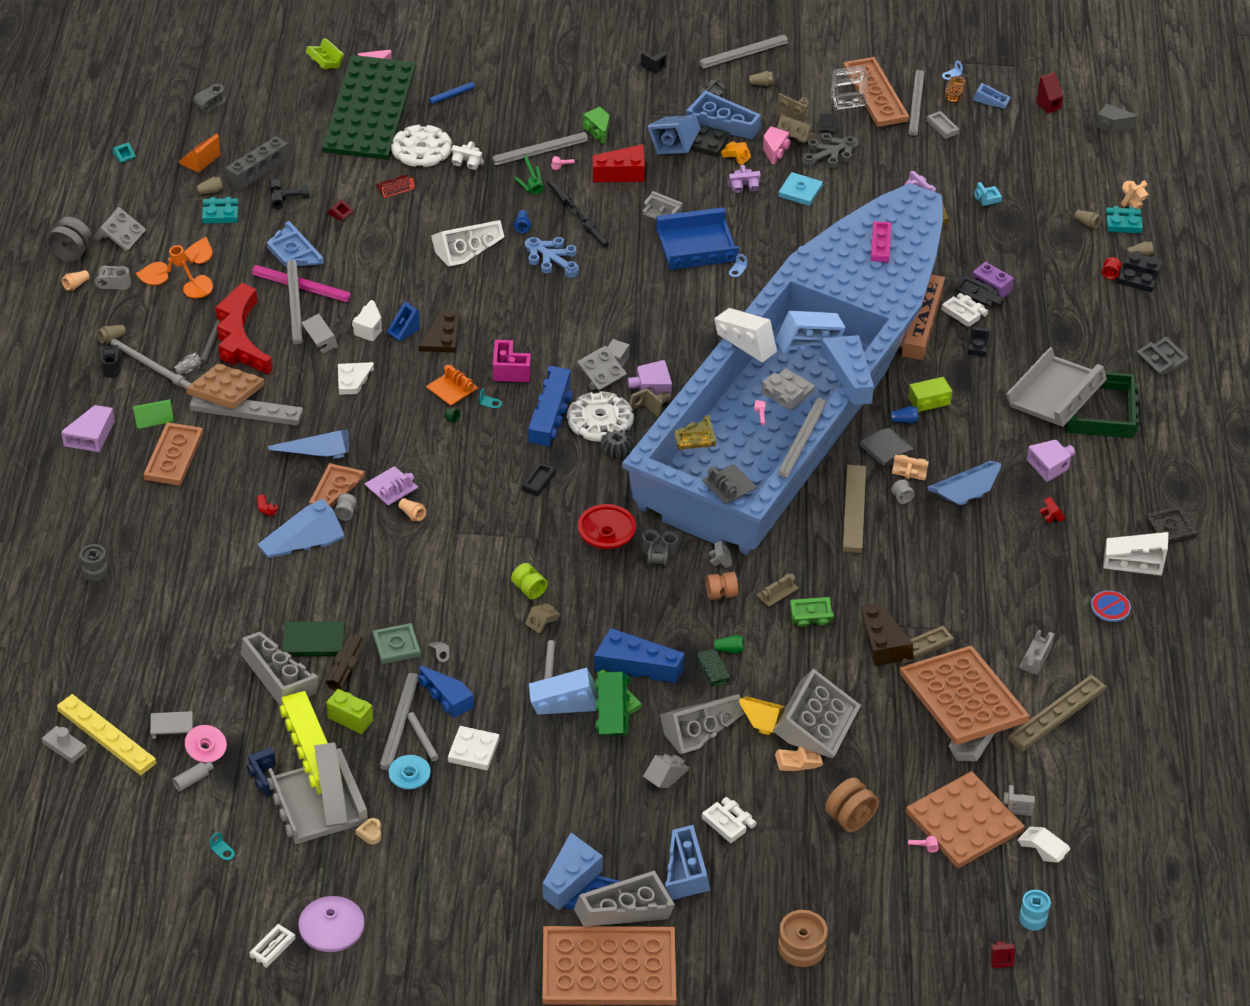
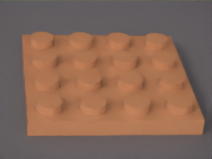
[906,771,1025,869]

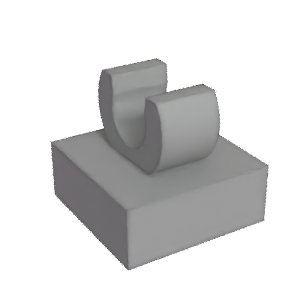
[709,540,732,568]

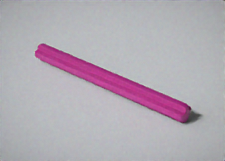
[252,265,351,302]

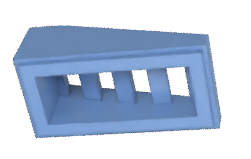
[973,83,1011,109]

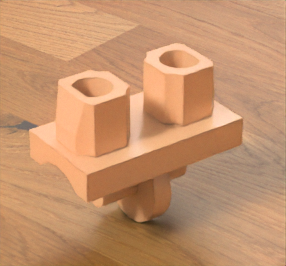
[1121,180,1149,209]
[892,455,929,481]

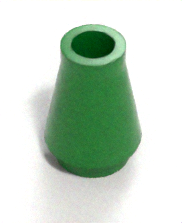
[715,634,744,654]

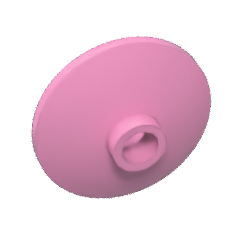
[185,725,227,763]

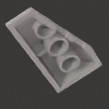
[660,694,744,754]

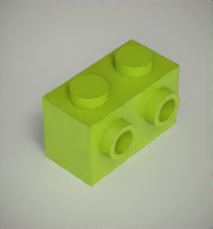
[908,377,952,412]
[326,689,373,734]

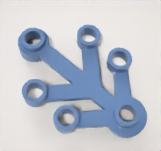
[525,237,579,278]

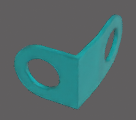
[479,388,502,409]
[210,832,235,860]

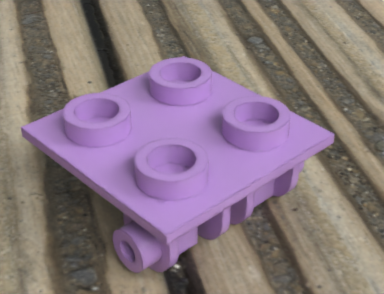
[365,466,418,506]

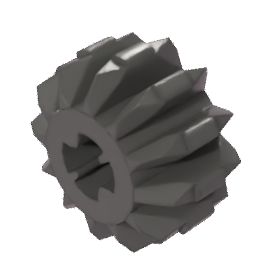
[601,429,632,459]

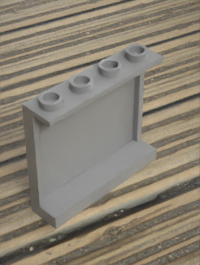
[1007,347,1107,427]
[266,748,368,844]

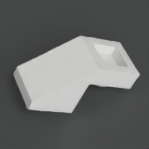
[1018,827,1070,862]

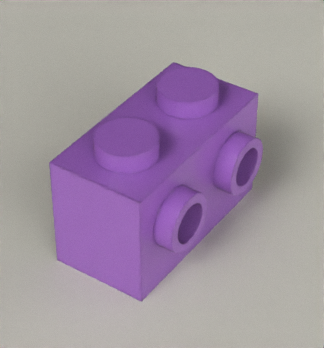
[972,262,1014,298]

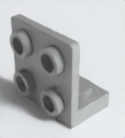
[93,207,146,251]

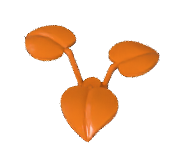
[136,237,213,299]

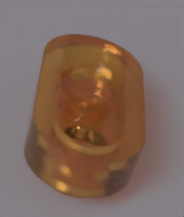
[945,76,966,102]

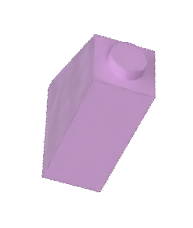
[62,405,115,452]

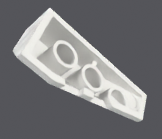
[431,220,504,267]

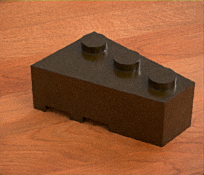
[861,603,914,666]

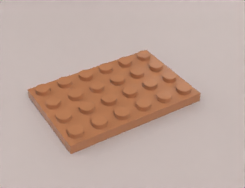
[900,645,1030,745]
[542,926,676,1005]

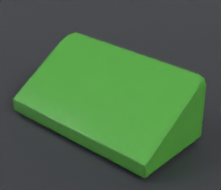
[133,399,174,429]

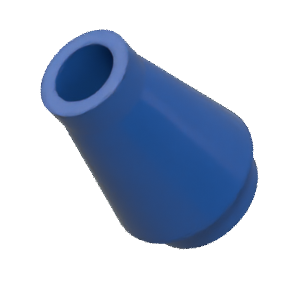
[514,210,531,233]
[891,406,919,424]

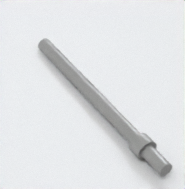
[111,339,192,389]

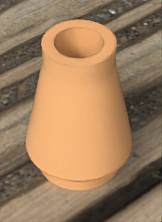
[62,270,90,291]
[399,498,426,521]

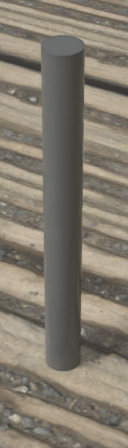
[199,319,221,364]

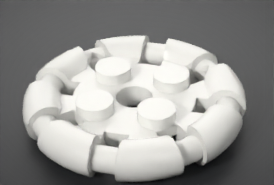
[391,125,452,167]
[567,391,634,442]

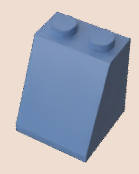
[648,115,701,154]

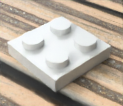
[448,726,500,771]

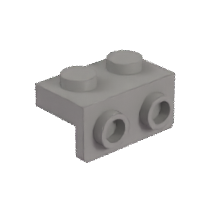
[949,733,995,761]

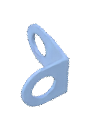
[942,61,963,80]
[729,254,748,277]

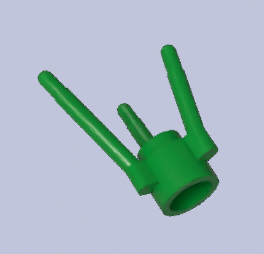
[514,155,544,194]

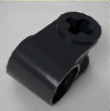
[100,345,120,378]

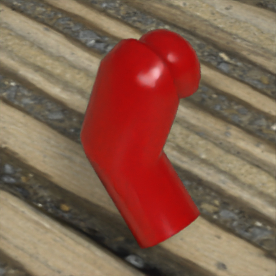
[257,495,278,516]

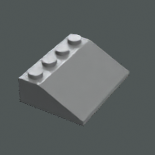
[773,669,861,758]

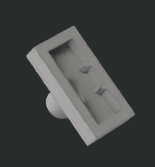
[42,726,87,763]

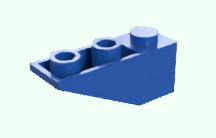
[418,666,474,718]

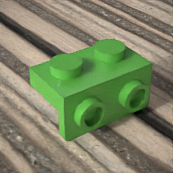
[790,597,834,627]

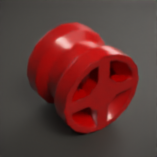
[1101,257,1122,280]

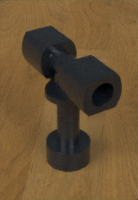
[269,179,310,209]

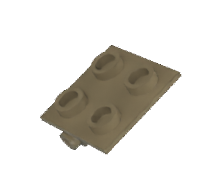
[777,93,809,124]

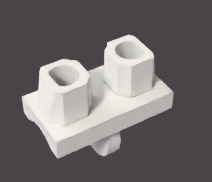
[452,141,484,170]

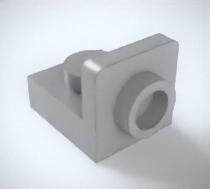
[1003,785,1035,816]

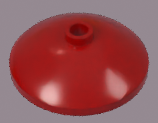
[578,504,636,549]

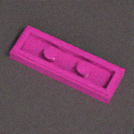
[871,221,891,262]

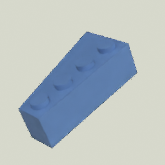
[820,335,874,405]

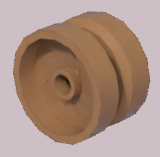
[825,777,879,832]
[778,910,828,967]

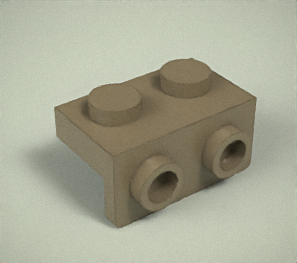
[777,115,815,143]

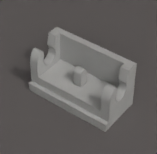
[643,191,683,220]
[301,314,338,353]
[1019,630,1054,675]
[150,711,194,739]

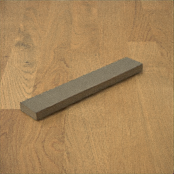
[843,465,866,553]
[1008,674,1106,752]

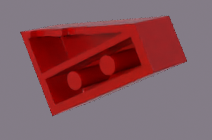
[592,144,645,182]

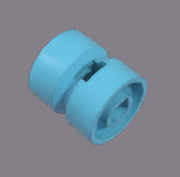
[1019,890,1051,931]

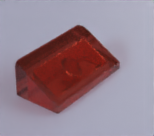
[375,174,415,198]

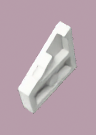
[338,362,374,395]

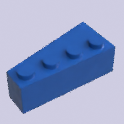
[528,365,573,446]
[594,628,685,683]

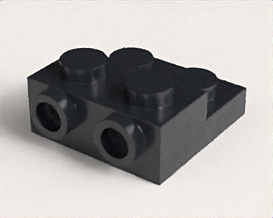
[1118,251,1163,293]

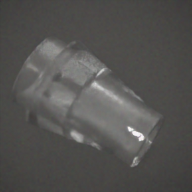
[174,352,202,375]

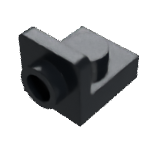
[968,327,990,357]

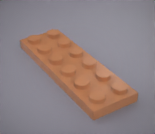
[843,57,909,127]

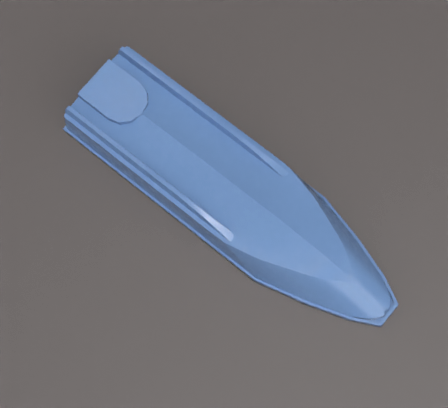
[622,183,943,555]

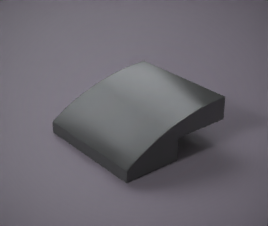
[1137,337,1189,375]
[859,428,914,466]

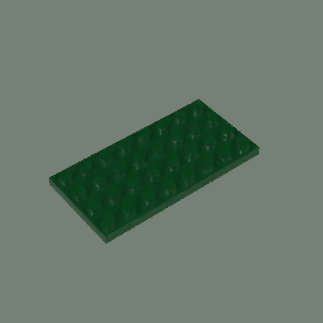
[322,55,416,160]

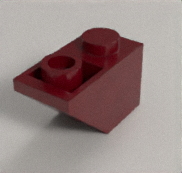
[1036,72,1063,114]

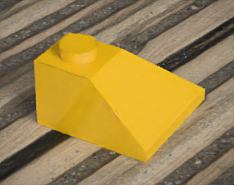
[739,696,786,735]

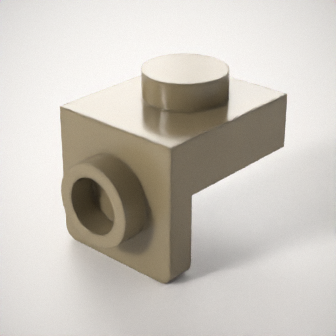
[526,604,560,633]

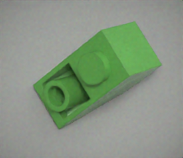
[583,107,610,144]

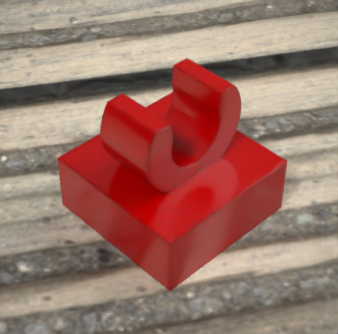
[1040,497,1065,523]

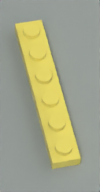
[57,694,156,776]

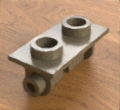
[756,573,799,607]

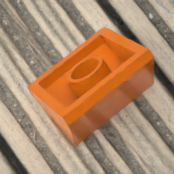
[178,134,221,173]

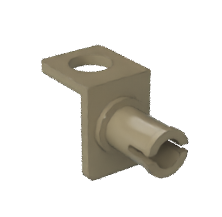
[629,389,671,417]

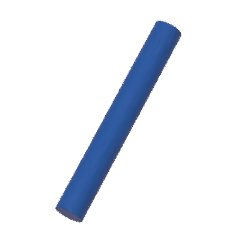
[429,82,475,104]

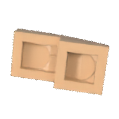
[775,747,823,771]

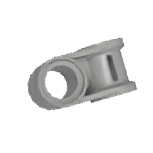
[95,265,131,290]

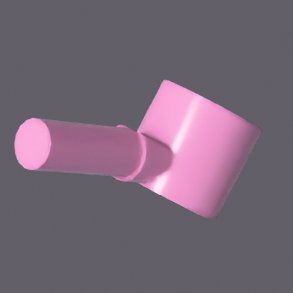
[551,156,575,170]
[754,400,766,425]
[908,836,938,853]

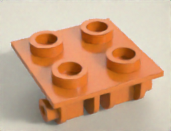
[426,365,478,406]

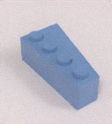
[686,91,762,139]

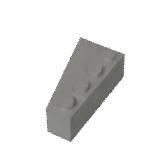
[574,870,675,927]

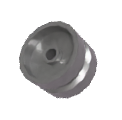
[46,217,93,262]

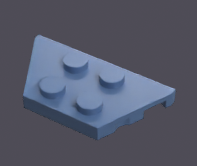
[267,221,324,267]

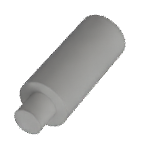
[172,761,214,792]

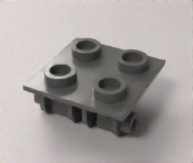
[702,464,757,504]

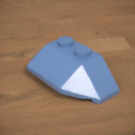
[927,461,1001,505]

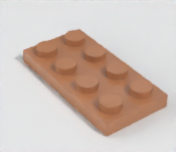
[143,422,203,486]

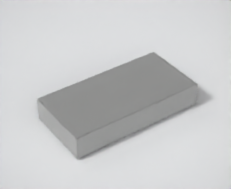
[926,111,960,139]

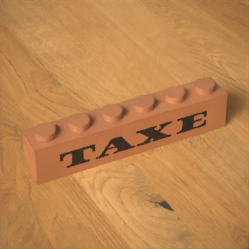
[899,275,945,360]

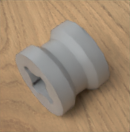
[891,480,915,504]

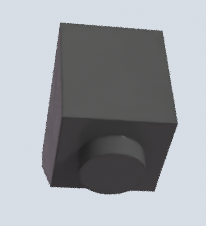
[1096,104,1137,133]

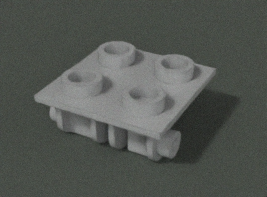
[577,345,627,391]

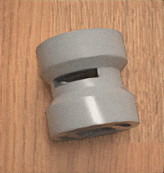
[334,493,357,521]

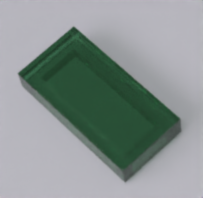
[696,648,730,687]

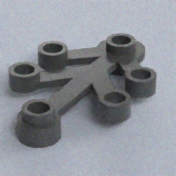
[802,133,858,169]

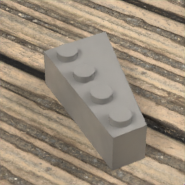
[241,632,318,706]

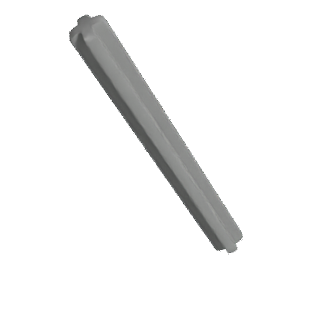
[700,35,788,69]
[908,70,924,136]
[493,132,588,165]
[287,260,303,345]
[778,398,826,478]
[380,673,419,771]

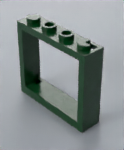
[1066,372,1139,438]

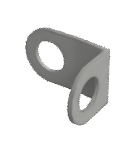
[429,642,450,662]

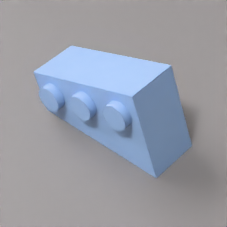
[776,311,846,354]
[529,668,599,715]

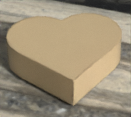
[355,818,381,845]

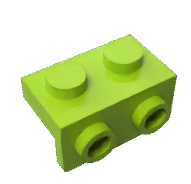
[306,38,344,70]

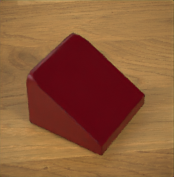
[327,199,353,221]

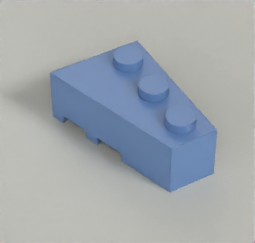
[665,825,710,900]
[543,833,603,910]

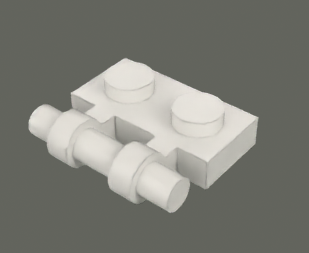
[941,293,988,327]
[702,797,757,843]

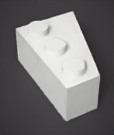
[714,308,777,363]
[1103,532,1168,576]

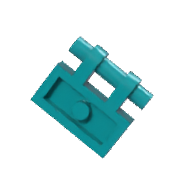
[202,197,238,224]
[1106,206,1143,233]

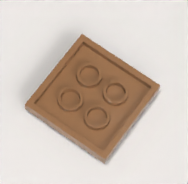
[187,364,264,409]

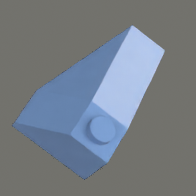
[268,430,349,459]
[258,499,345,558]

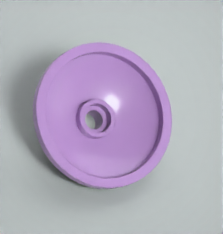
[299,896,364,952]

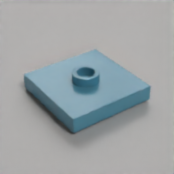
[778,172,823,206]

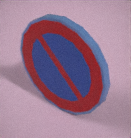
[1091,591,1131,622]

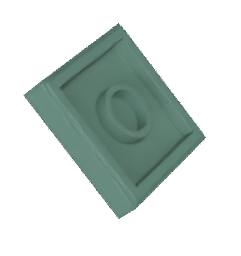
[372,623,421,664]

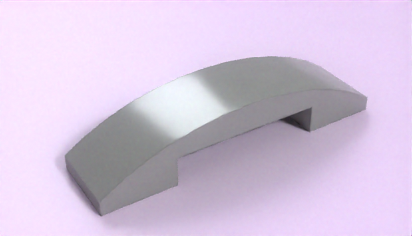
[314,742,347,827]

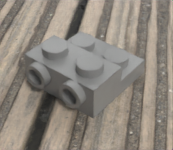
[762,368,815,411]

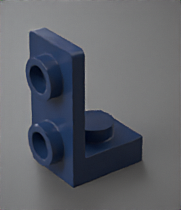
[247,747,276,797]

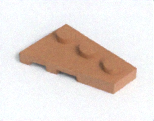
[309,463,365,508]

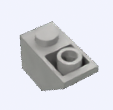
[643,754,689,788]

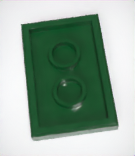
[282,621,345,656]

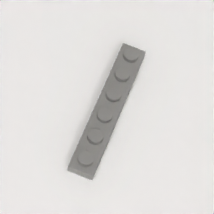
[189,396,303,426]

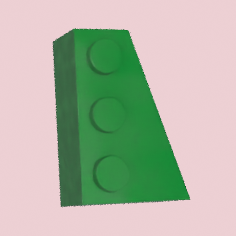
[595,672,631,737]

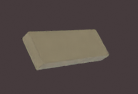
[901,626,954,664]

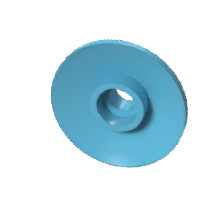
[389,755,431,789]

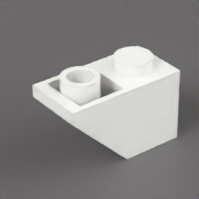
[352,300,382,341]

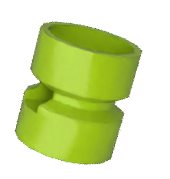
[511,563,548,600]

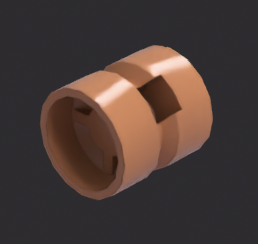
[706,572,738,600]

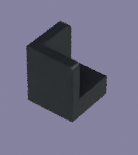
[641,51,667,74]

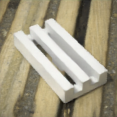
[249,924,295,968]

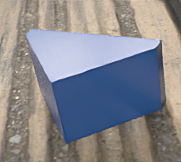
[387,301,420,341]

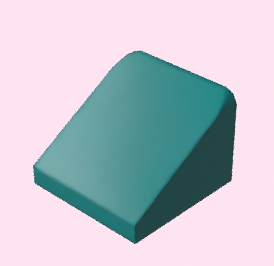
[112,142,136,163]

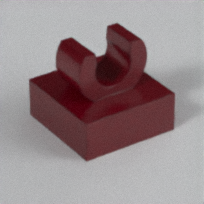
[991,941,1015,968]

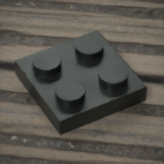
[690,125,729,157]

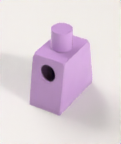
[627,360,672,395]
[1026,440,1075,482]

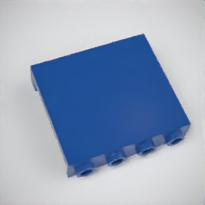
[656,207,739,270]

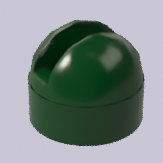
[444,408,460,423]

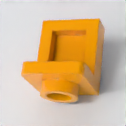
[721,142,751,165]

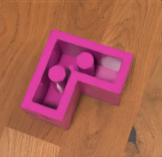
[493,340,531,382]

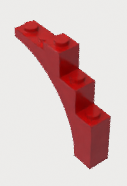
[216,283,273,375]

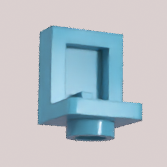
[975,182,1002,206]

